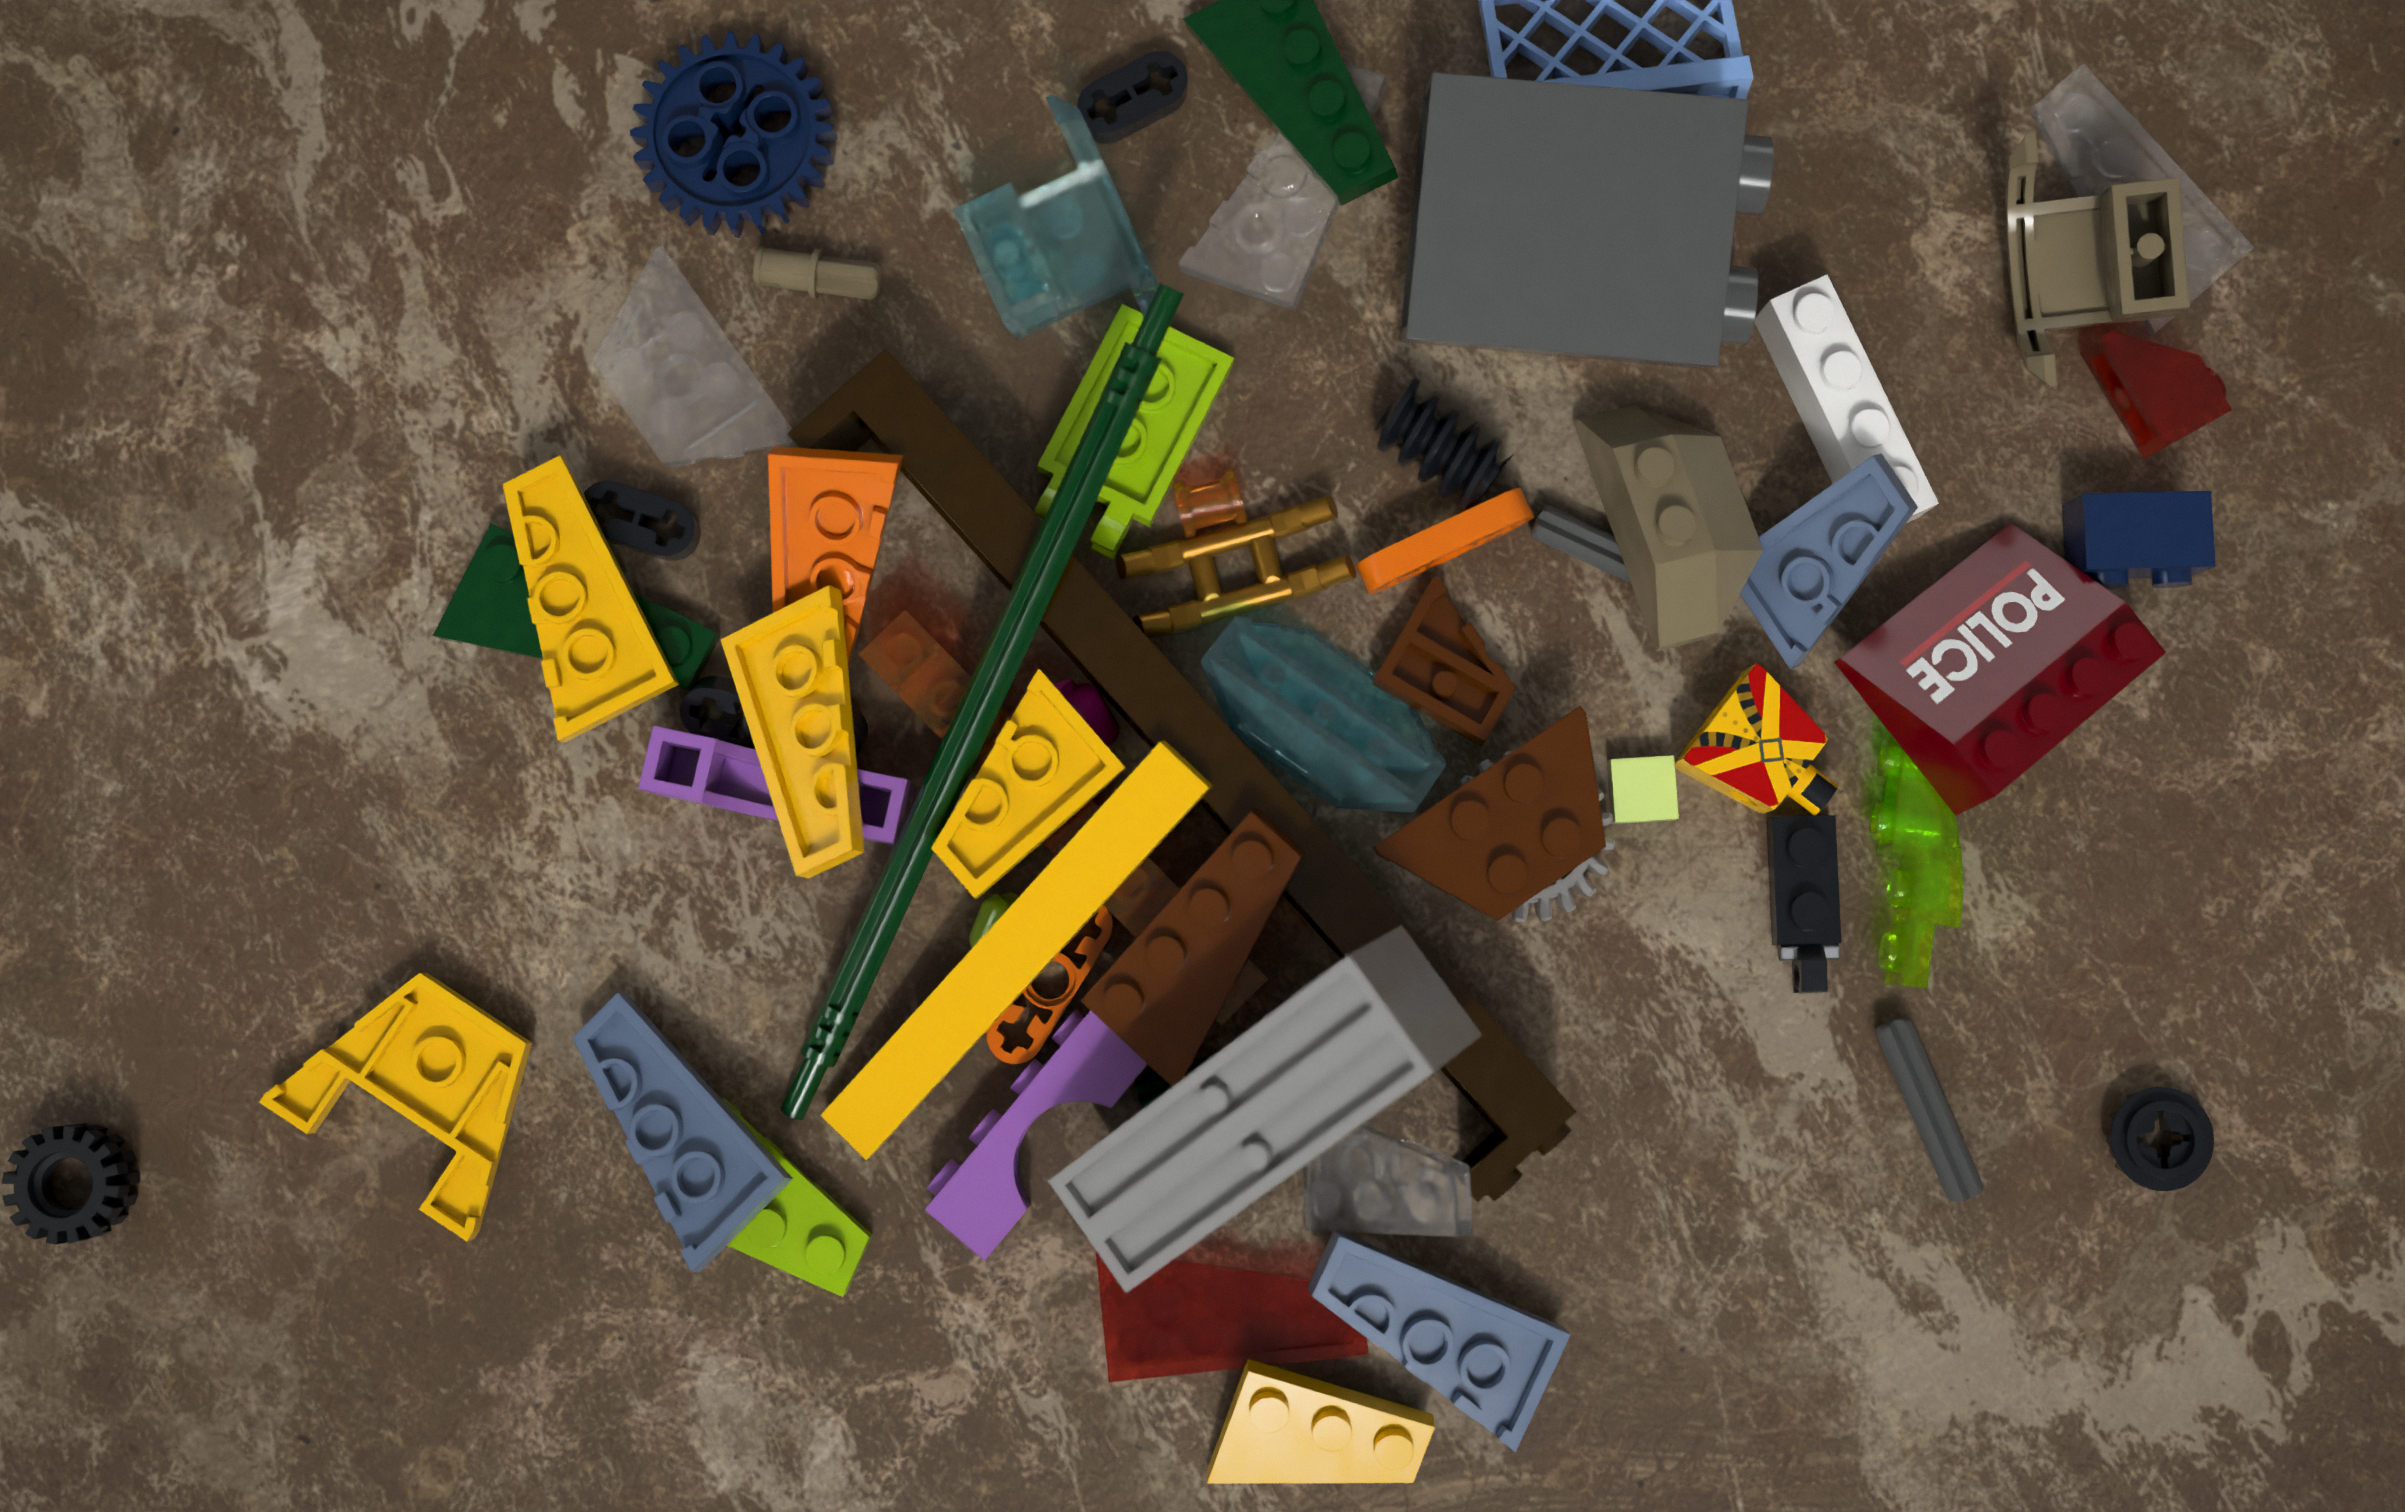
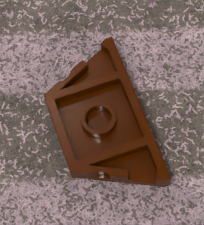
[1373,705,1606,921]

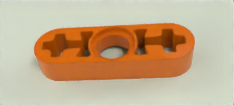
[1355,488,1535,595]
[986,905,1114,1064]

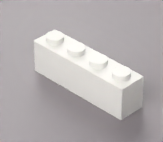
[1754,274,1939,523]

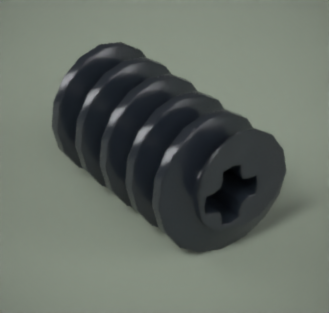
[1374,376,1514,512]

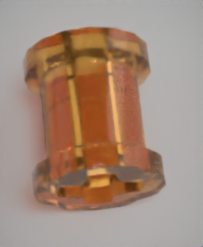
[1172,468,1247,538]

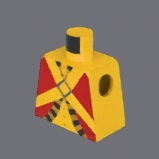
[1675,663,1838,815]

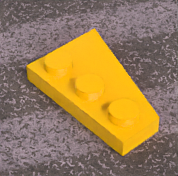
[931,669,1126,899]

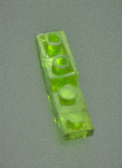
[1869,734,1963,989]

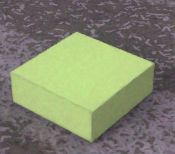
[1607,755,1679,824]

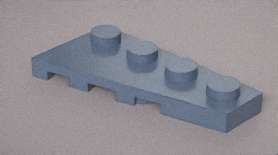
[572,992,793,1272]
[1307,1229,1571,1452]

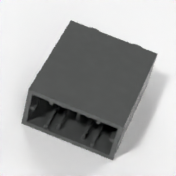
[1399,72,1774,368]

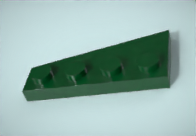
[1183,0,1399,206]
[433,523,720,691]

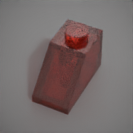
[2080,331,2232,460]

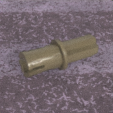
[753,246,882,300]

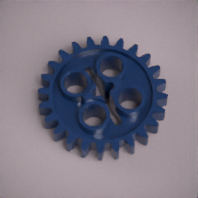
[630,31,837,238]

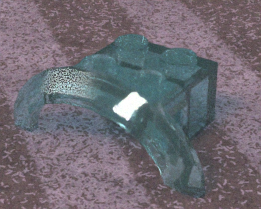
[953,95,1158,340]

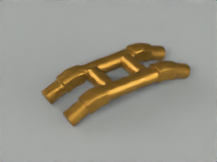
[1116,495,1356,638]

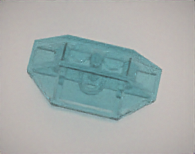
[1201,616,1447,813]

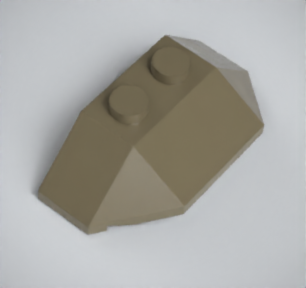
[1574,405,1763,652]

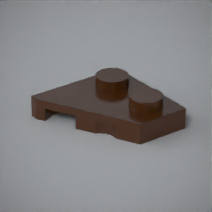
[1372,576,1516,747]

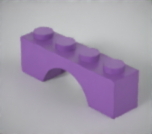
[638,726,916,846]
[925,1008,1147,1261]

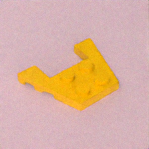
[259,973,532,1241]

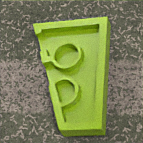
[721,1098,872,1297]

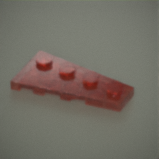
[1096,1251,1369,1382]

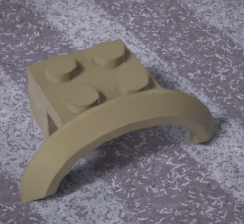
[2005,130,2190,387]

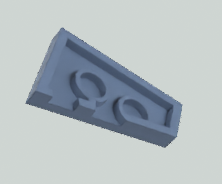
[1740,453,1918,670]

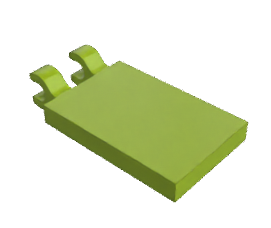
[1034,304,1234,561]

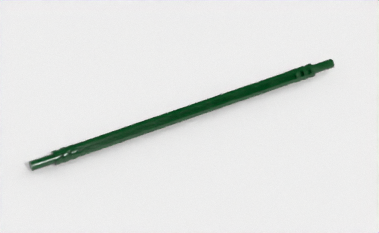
[780,283,1184,1120]

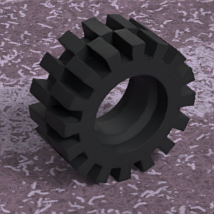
[2,1123,140,1245]

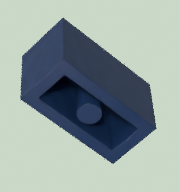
[2062,491,2216,589]

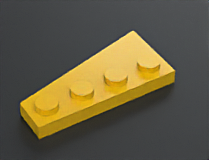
[503,455,679,743]
[720,585,864,878]

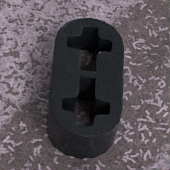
[1077,51,1188,144]
[584,481,701,561]

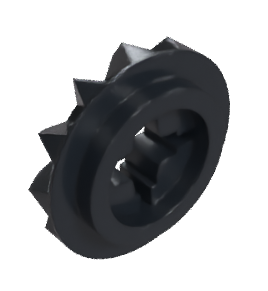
[2106,1087,2214,1191]

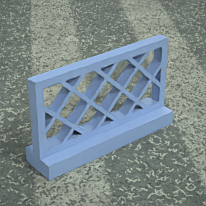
[1478,0,1753,99]

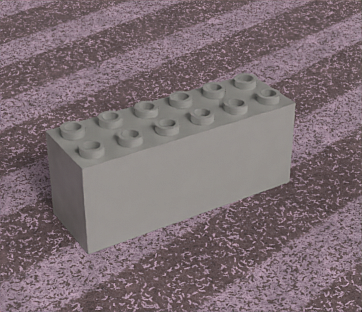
[1048,925,1482,1293]

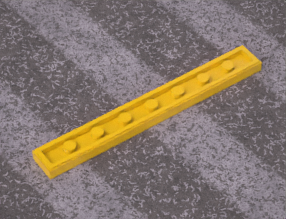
[820,740,1213,1160]

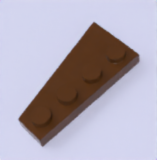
[1081,807,1306,1087]

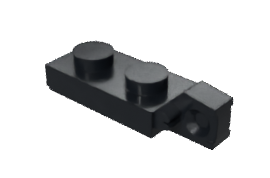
[1766,815,1842,993]

